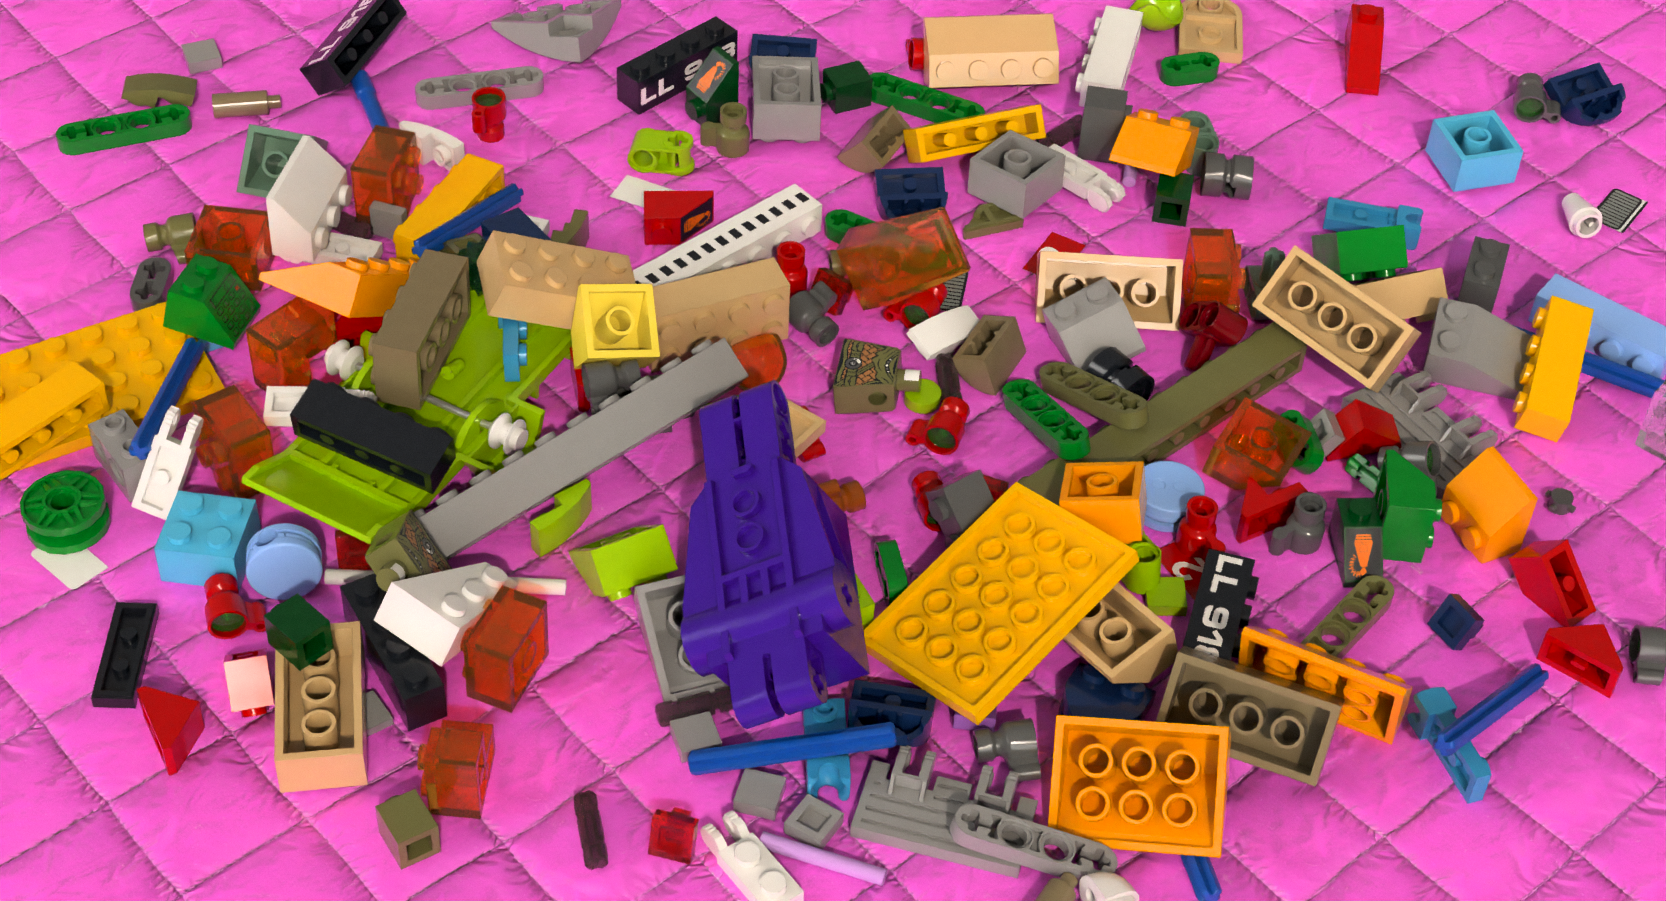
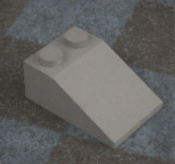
[752,56,822,143]
[1423,297,1531,400]
[633,575,730,706]

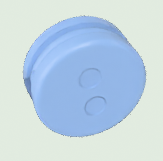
[1144,461,1205,532]
[246,523,323,600]

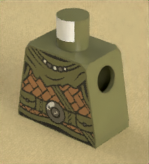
[833,339,922,414]
[365,509,452,591]

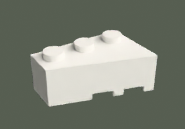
[374,562,519,666]

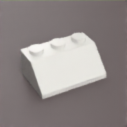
[266,135,352,262]

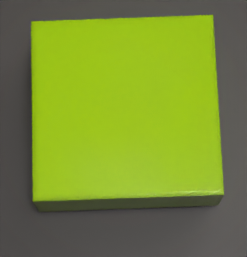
[1144,577,1188,616]

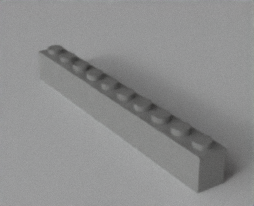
[414,337,749,560]

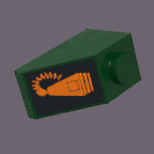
[685,46,739,125]
[1328,498,1383,588]

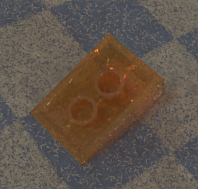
[836,207,971,311]

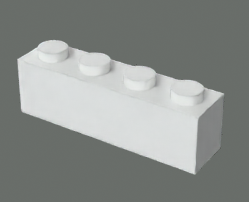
[1075,5,1144,107]

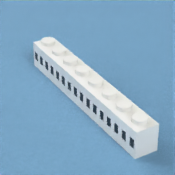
[633,184,822,286]

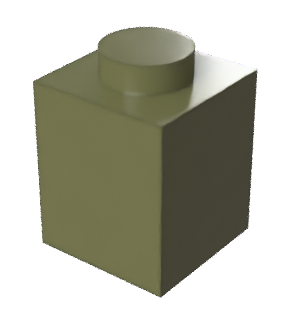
[375,789,441,870]

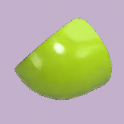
[1129,0,1183,31]

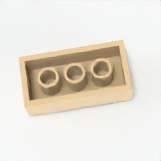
[476,230,636,330]
[1252,245,1422,393]
[648,257,790,373]
[274,621,368,793]

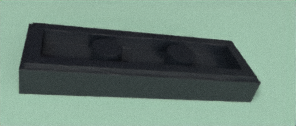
[91,602,159,708]

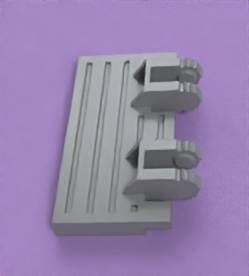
[1341,371,1498,499]
[850,746,1038,879]

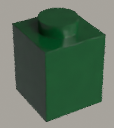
[820,61,873,114]
[1152,173,1194,227]
[264,593,334,671]

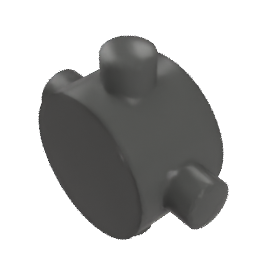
[1545,488,1576,515]

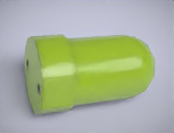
[441,358,465,380]

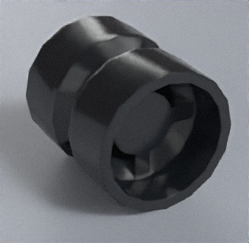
[1086,347,1155,401]

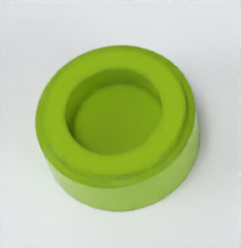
[904,379,941,414]

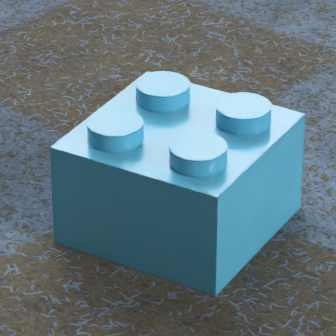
[1425,110,1524,192]
[154,490,261,590]

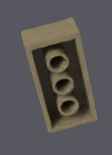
[368,249,471,410]
[1156,646,1345,787]

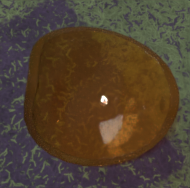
[730,333,787,391]

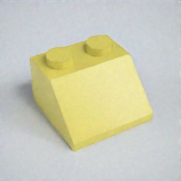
[571,284,660,369]

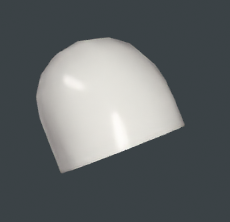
[1079,871,1139,901]

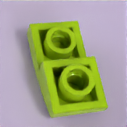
[530,478,592,557]

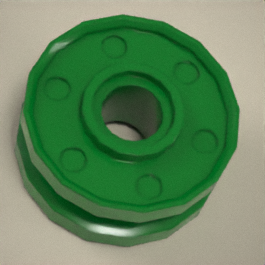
[20,470,111,555]

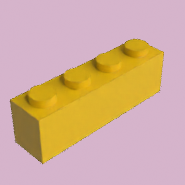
[903,104,1046,163]
[393,153,505,262]
[1512,295,1594,442]
[0,361,110,481]

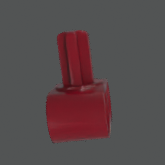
[1179,300,1248,373]

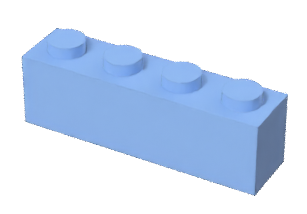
[1528,273,1666,379]

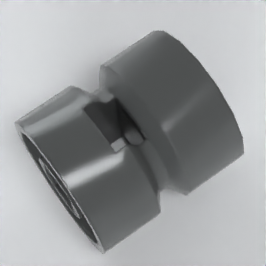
[1200,152,1254,200]

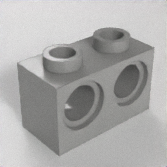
[88,409,147,503]

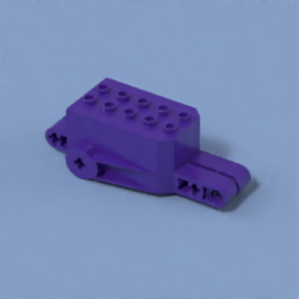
[681,380,870,729]

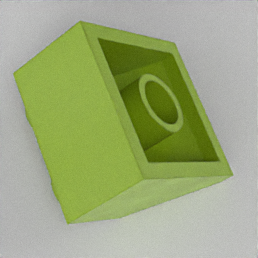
[568,524,678,601]

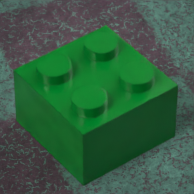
[1311,225,1408,281]

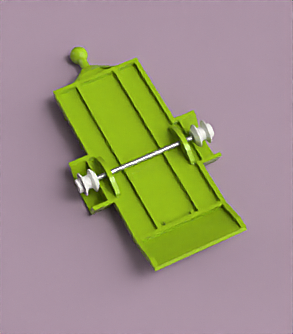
[241,263,572,544]

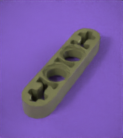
[1039,362,1149,430]
[1301,575,1394,659]

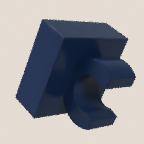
[1427,594,1485,650]

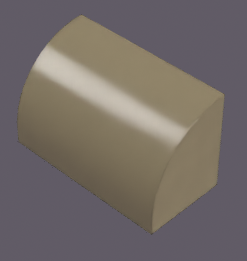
[837,105,911,173]
[952,315,1027,396]

